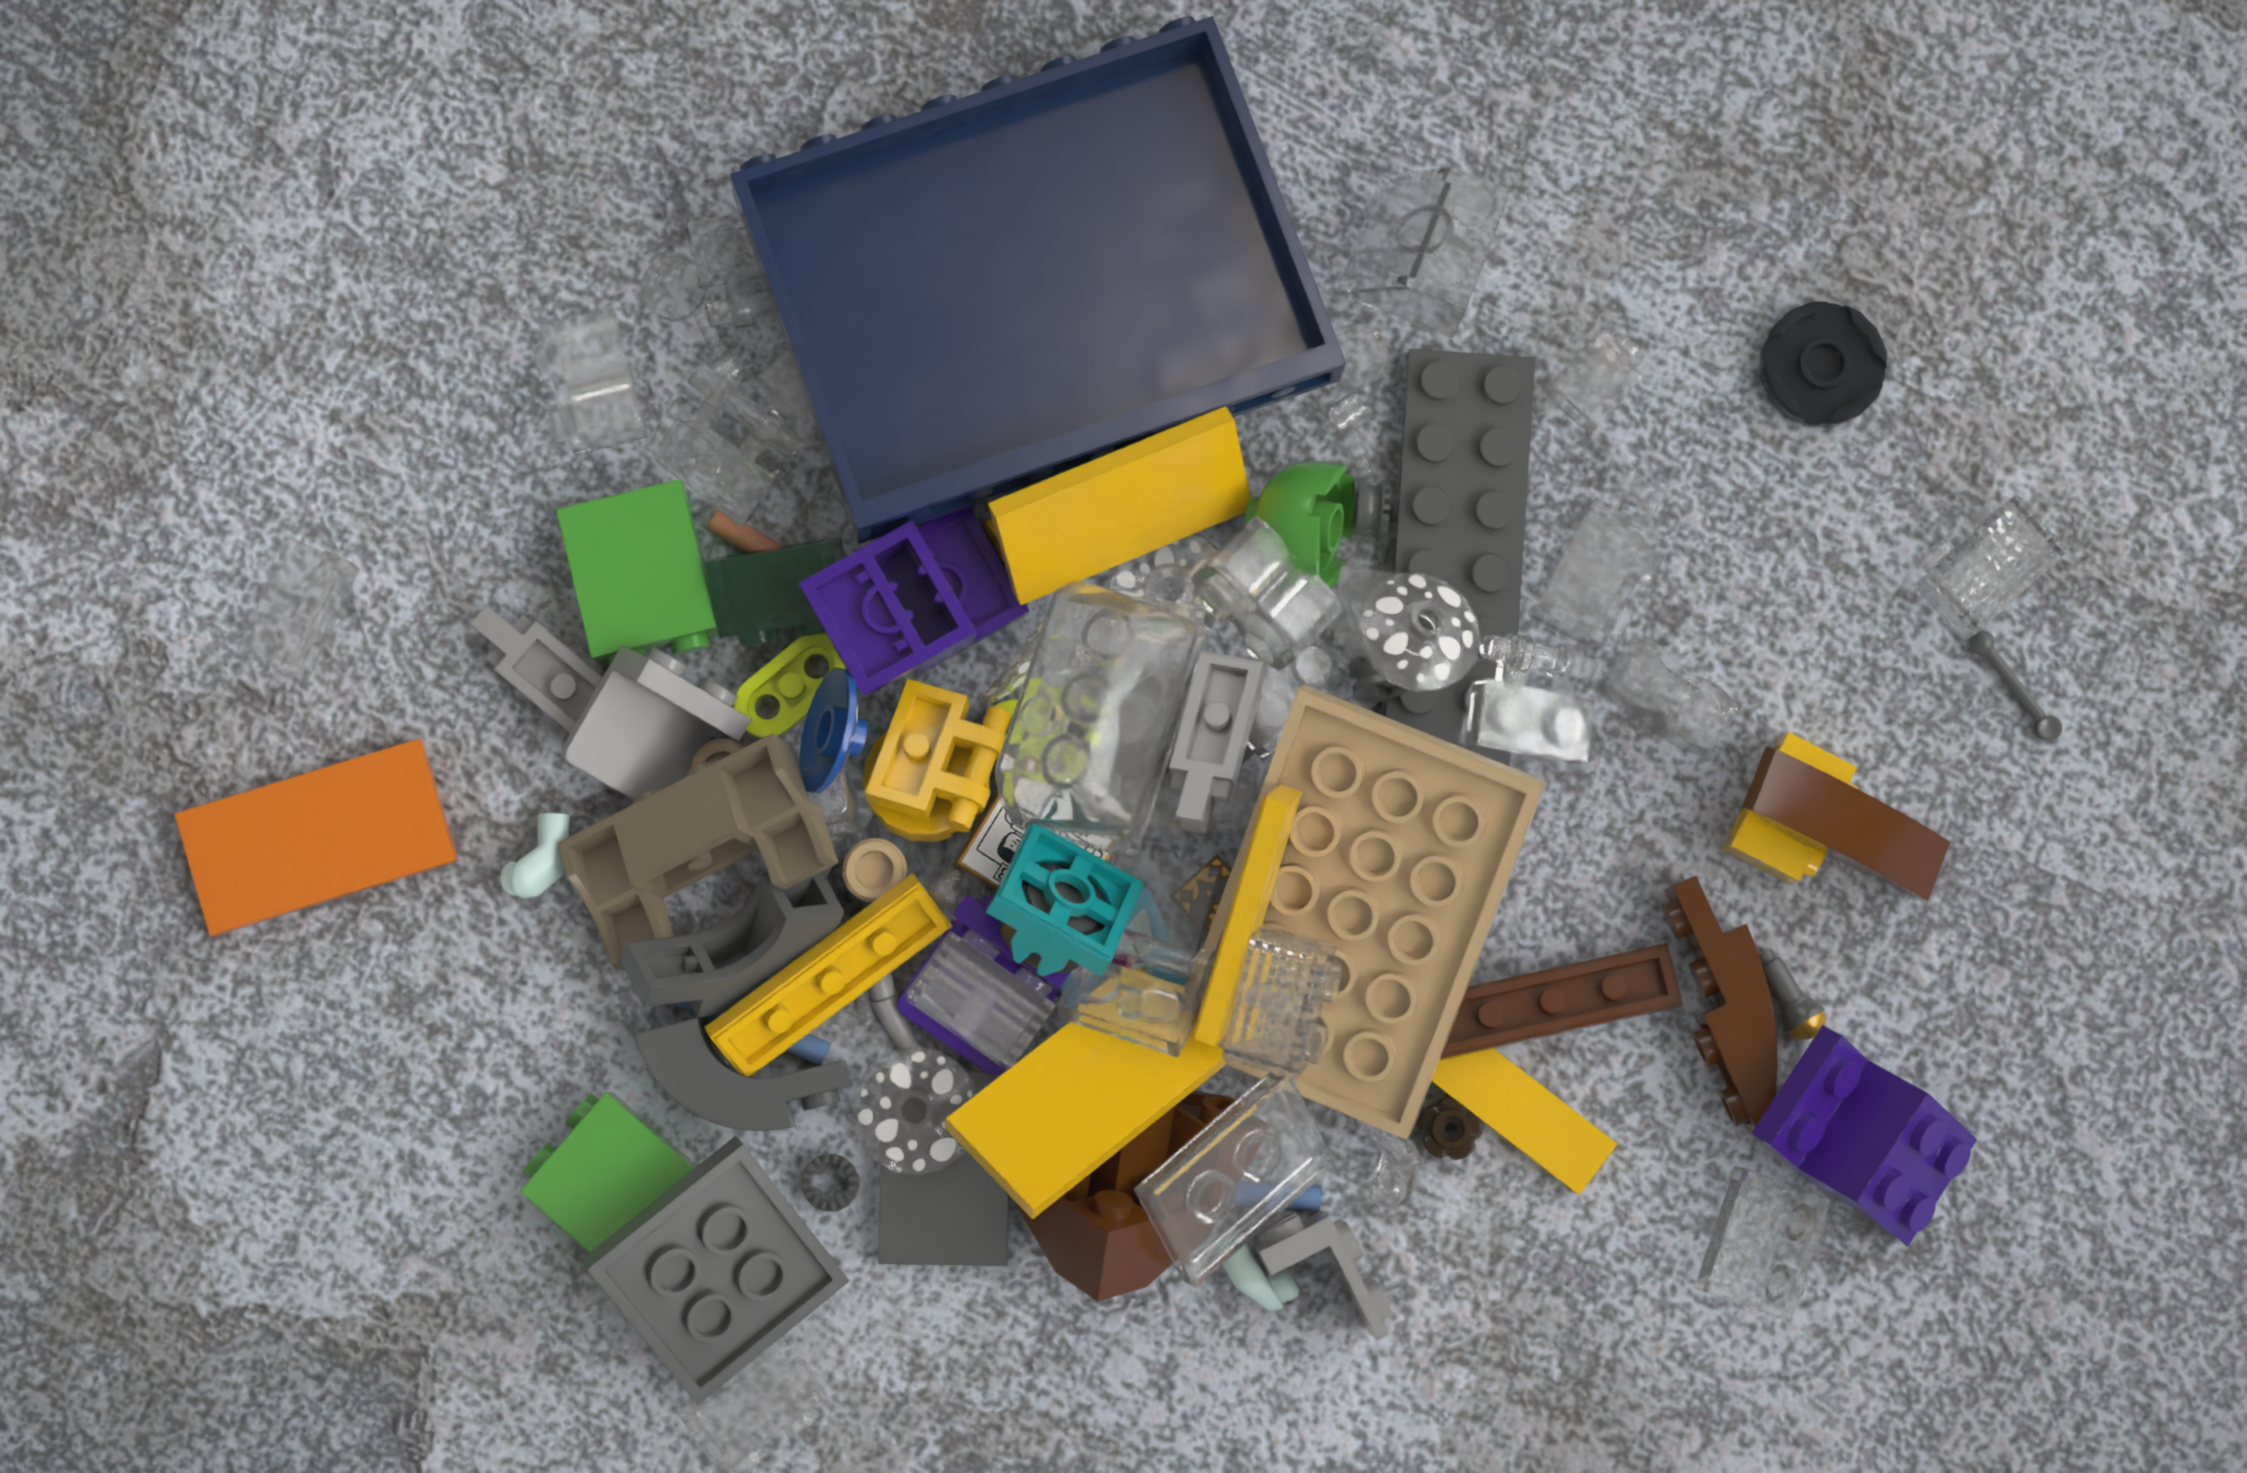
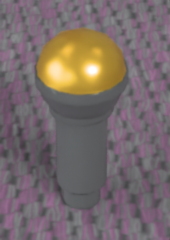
[1759,948,1826,1040]

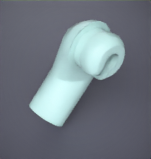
[500,813,570,899]
[1212,1229,1300,1311]

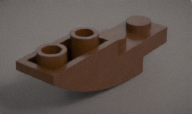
[1662,876,1778,1133]

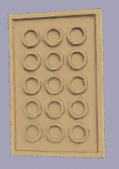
[1181,684,1547,1140]

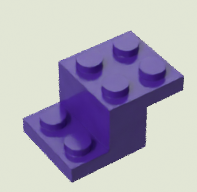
[799,507,1030,698]
[1751,1025,1977,1247]

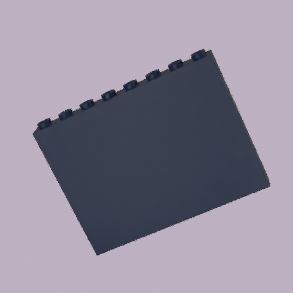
[730,16,1347,544]

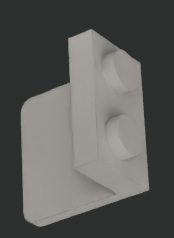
[562,645,752,799]
[1254,1211,1393,1340]

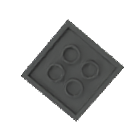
[580,1136,850,1405]

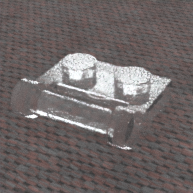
[1057,928,1217,1058]

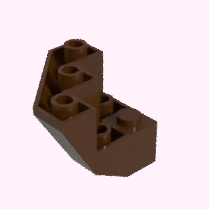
[994,1078,1265,1302]

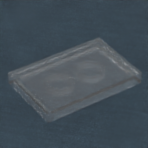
[1134,1066,1335,1288]

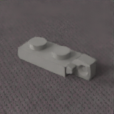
[470,604,603,733]
[1169,650,1267,834]

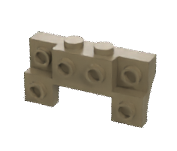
[558,733,838,970]

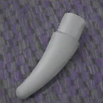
[869,973,931,1071]

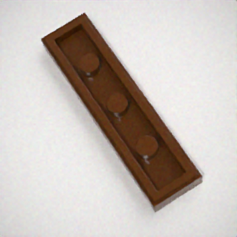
[1439,943,1683,1061]

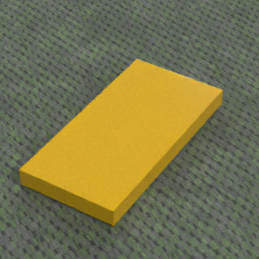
[988,406,1251,606]
[945,968,1227,1220]

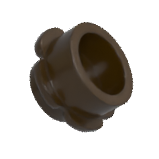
[1419,1097,1483,1160]

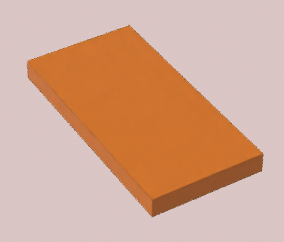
[174,738,459,937]

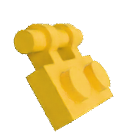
[865,679,1012,832]

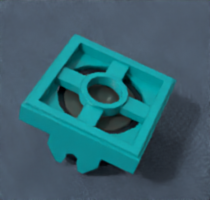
[986,821,1145,977]

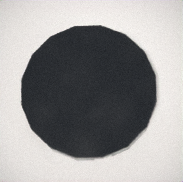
[1760,301,1887,428]

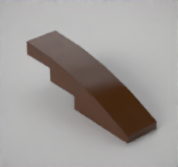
[1742,746,1950,901]

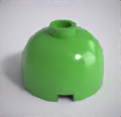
[1245,461,1356,591]

